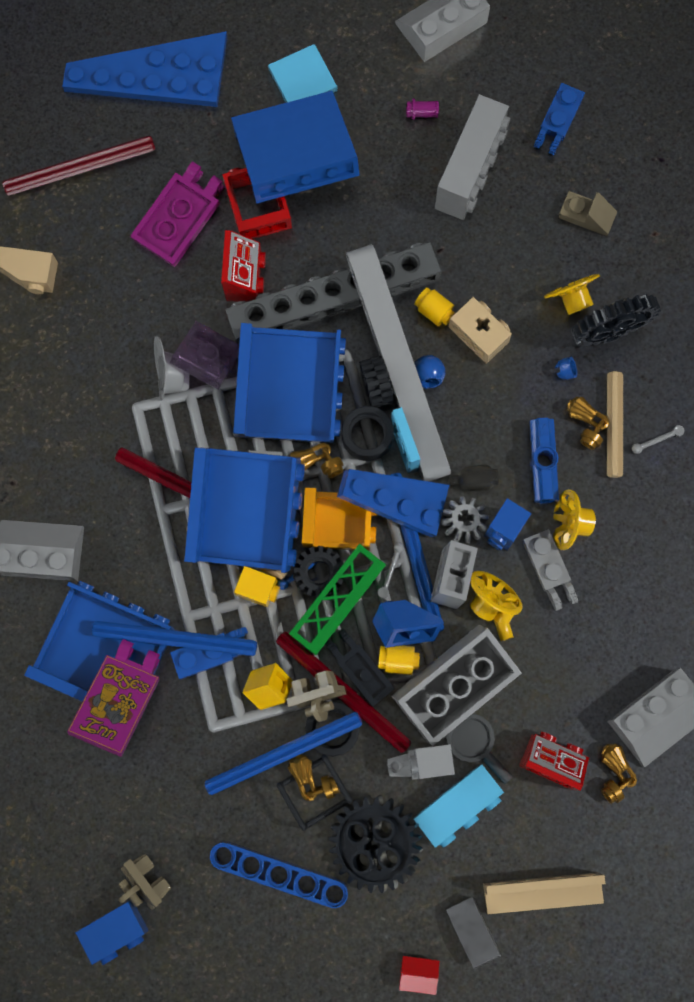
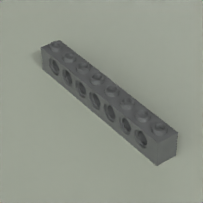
[225,242,441,347]

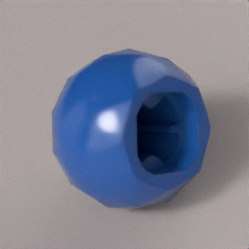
[414,355,446,389]

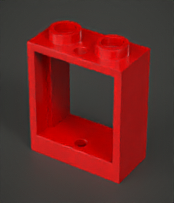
[222,168,292,239]

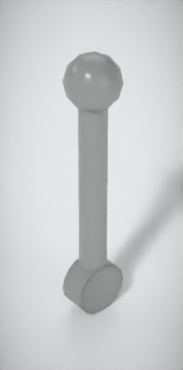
[632,425,685,454]
[378,542,404,598]

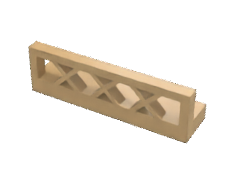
[483,872,606,914]

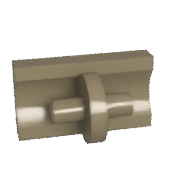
[287,671,346,722]
[118,854,171,911]

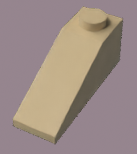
[0,246,58,294]

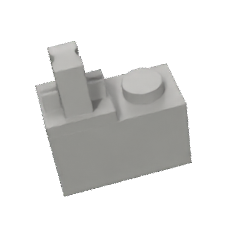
[387,744,455,780]

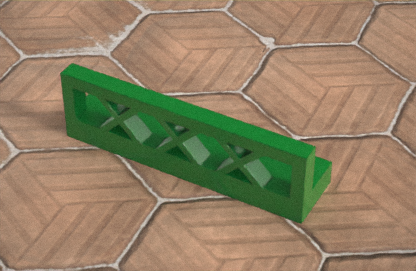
[289,544,386,655]

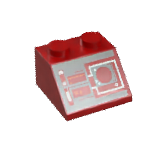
[221,230,266,302]
[519,731,589,791]

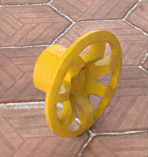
[544,274,600,315]
[553,489,596,550]
[470,571,523,621]

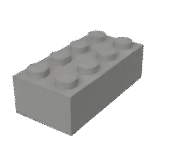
[435,94,511,220]
[391,625,522,746]

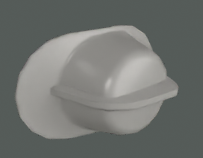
[154,336,190,401]

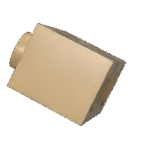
[448,297,512,364]

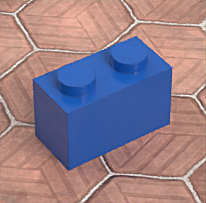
[484,498,532,551]
[75,901,149,965]

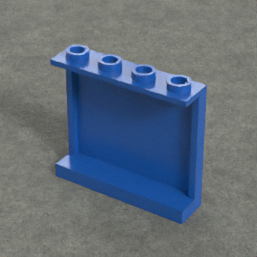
[231,91,360,204]
[233,323,346,443]
[184,447,305,573]
[24,581,175,702]

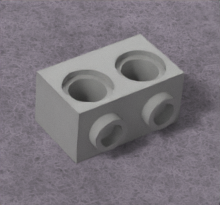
[430,540,478,609]

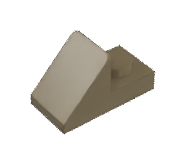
[558,191,617,236]

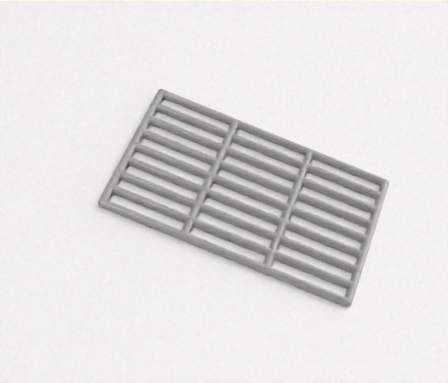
[132,349,436,732]

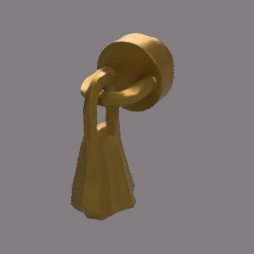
[567,396,609,450]
[289,443,344,478]
[601,743,637,804]
[287,754,340,801]

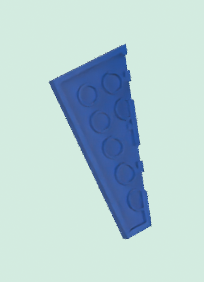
[62,31,227,107]

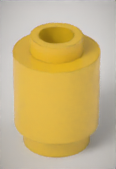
[414,287,455,326]
[378,645,420,675]

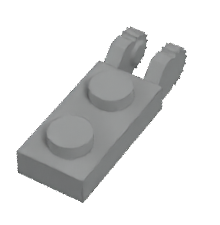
[522,529,578,611]

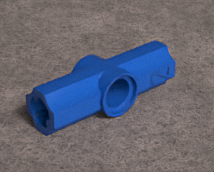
[529,418,559,504]

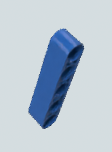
[210,841,348,908]

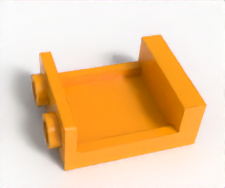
[302,488,377,551]

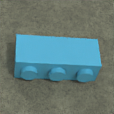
[413,764,504,848]

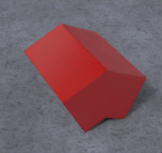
[399,956,440,995]

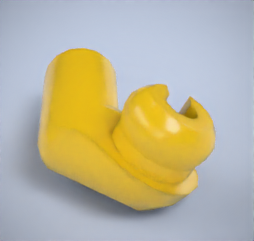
[494,602,517,641]

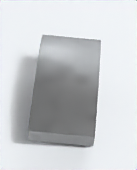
[446,897,501,969]

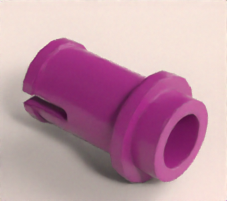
[406,98,439,120]

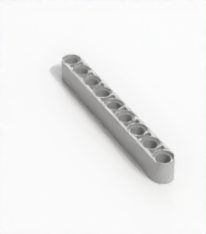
[346,244,451,482]

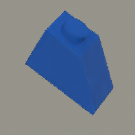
[372,600,444,648]

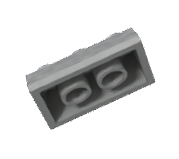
[395,0,490,62]
[0,520,84,581]
[607,668,694,768]

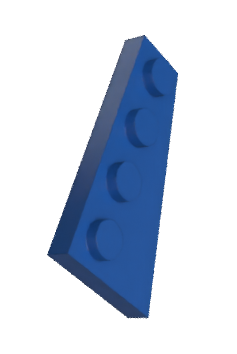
[337,469,449,537]

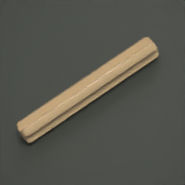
[607,371,623,478]

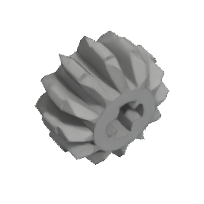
[441,496,489,544]

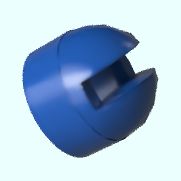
[555,357,577,380]

